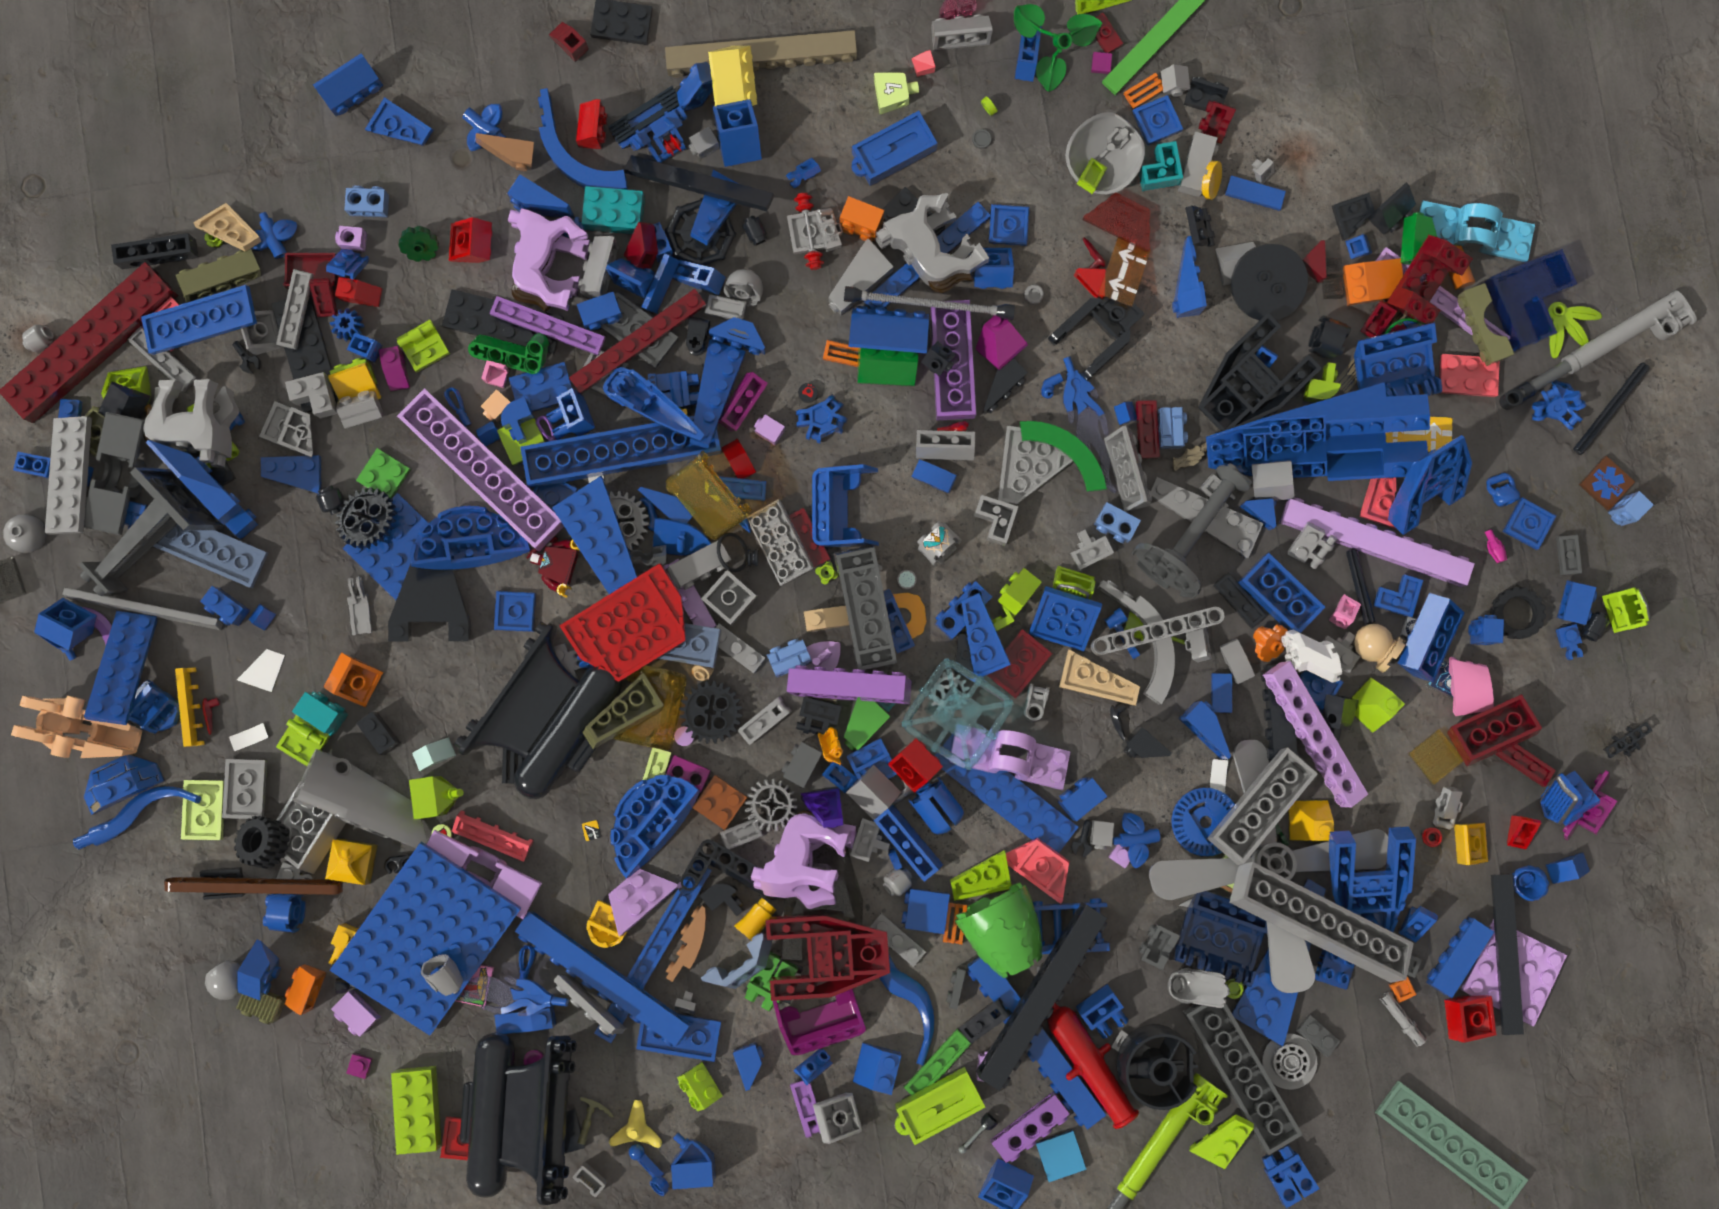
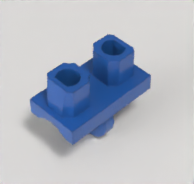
[794,1049,833,1086]

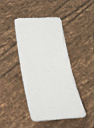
[229,723,268,751]
[1210,759,1228,794]

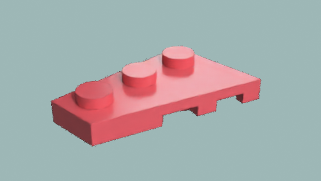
[1359,477,1397,529]

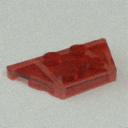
[1082,193,1150,252]

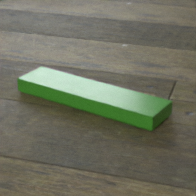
[904,1029,971,1095]

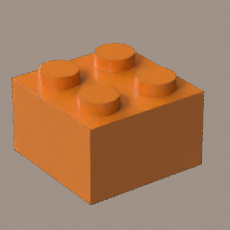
[840,196,884,242]

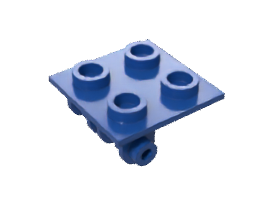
[1315,949,1354,990]

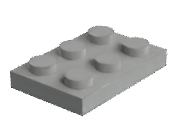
[222,759,267,819]

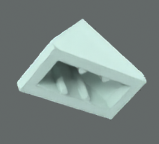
[412,737,456,771]

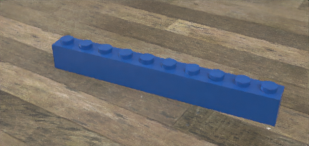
[515,911,693,1047]
[967,957,1106,1130]

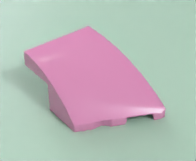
[1449,657,1494,716]

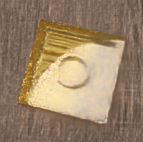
[1408,730,1463,784]

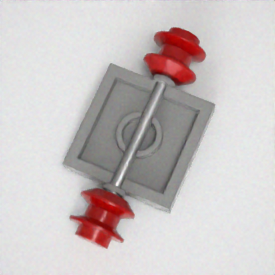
[787,193,826,270]

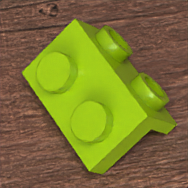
[677,1062,723,1111]

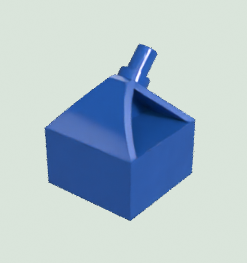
[34,598,97,661]
[671,1132,716,1189]

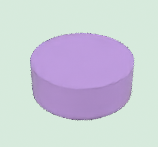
[674,726,694,746]

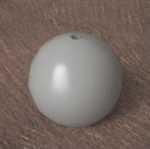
[205,960,240,1000]

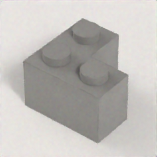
[285,372,338,418]
[974,495,1018,546]

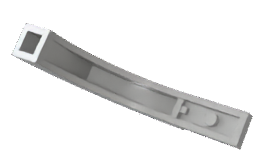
[1097,580,1175,705]

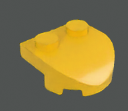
[587,900,627,948]

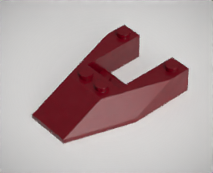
[766,916,890,1001]

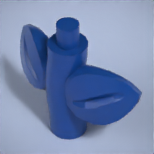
[462,104,506,151]
[251,212,297,259]
[1112,813,1160,868]

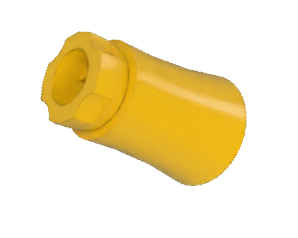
[734,898,776,941]

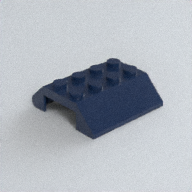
[1175,891,1268,987]

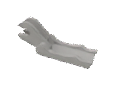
[347,576,372,635]

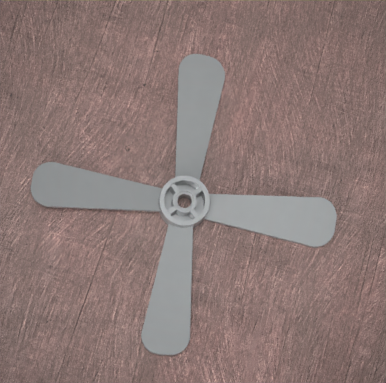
[1149,740,1388,993]

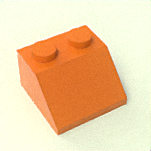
[323,652,383,707]
[285,964,327,1015]

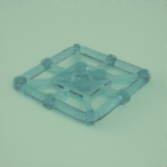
[901,658,1014,770]

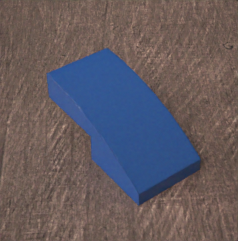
[911,459,957,493]

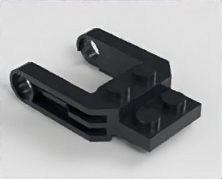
[1048,287,1144,381]

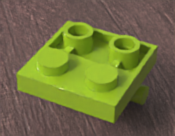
[397,320,450,372]
[276,715,330,766]

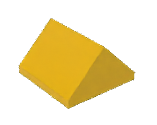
[1454,823,1488,865]

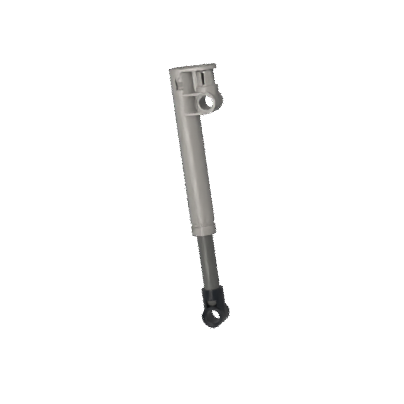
[1499,291,1697,410]

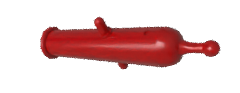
[1047,1003,1140,1129]

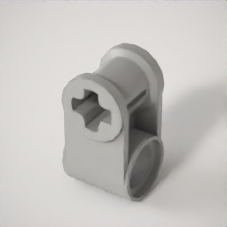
[1024,683,1050,722]

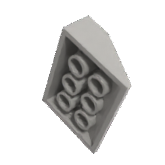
[1104,425,1152,512]
[276,782,346,874]

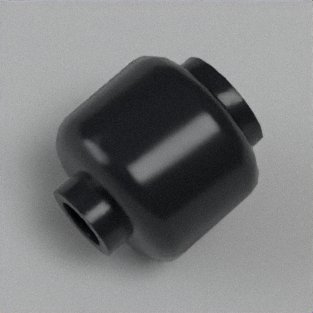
[316,485,344,515]

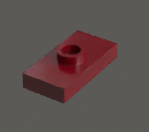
[1095,13,1123,53]
[309,278,338,317]

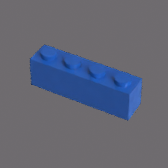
[874,804,943,882]
[1426,917,1494,998]

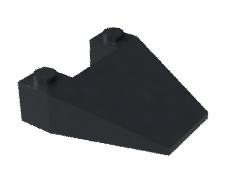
[388,563,471,642]

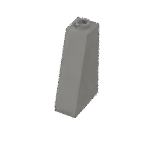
[828,238,893,315]

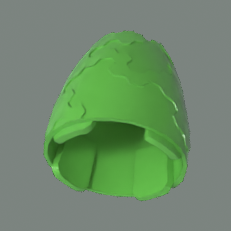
[955,882,1042,978]

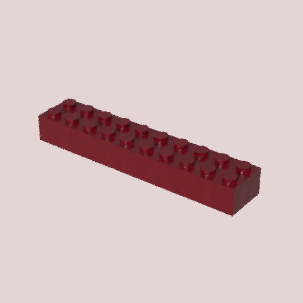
[0,262,179,423]

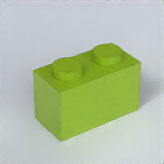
[998,568,1042,615]

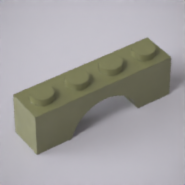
[1458,283,1514,366]

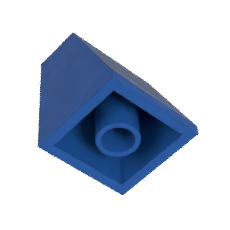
[713,99,762,167]

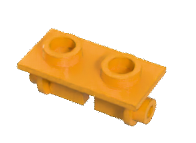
[818,727,843,765]

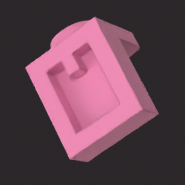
[1329,594,1361,629]

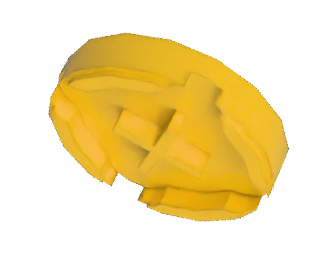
[1202,160,1222,200]

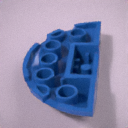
[411,506,530,570]
[610,775,700,878]

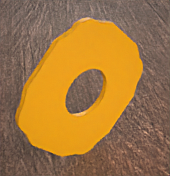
[893,593,926,639]

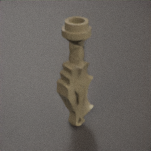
[1172,433,1216,472]

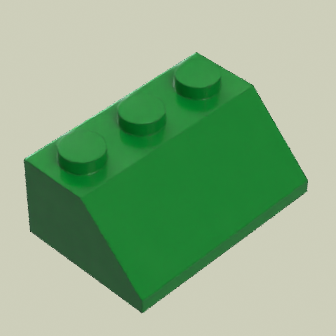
[857,348,918,386]

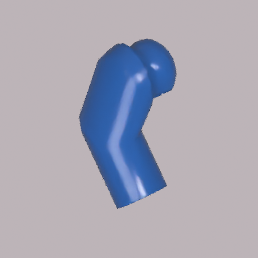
[1041,373,1063,399]

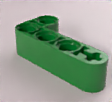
[468,333,549,374]

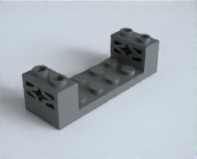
[834,545,897,670]

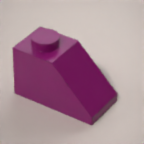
[379,346,410,392]

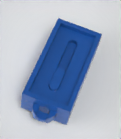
[851,111,938,186]

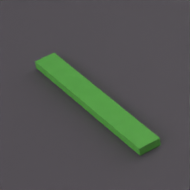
[1102,0,1206,96]

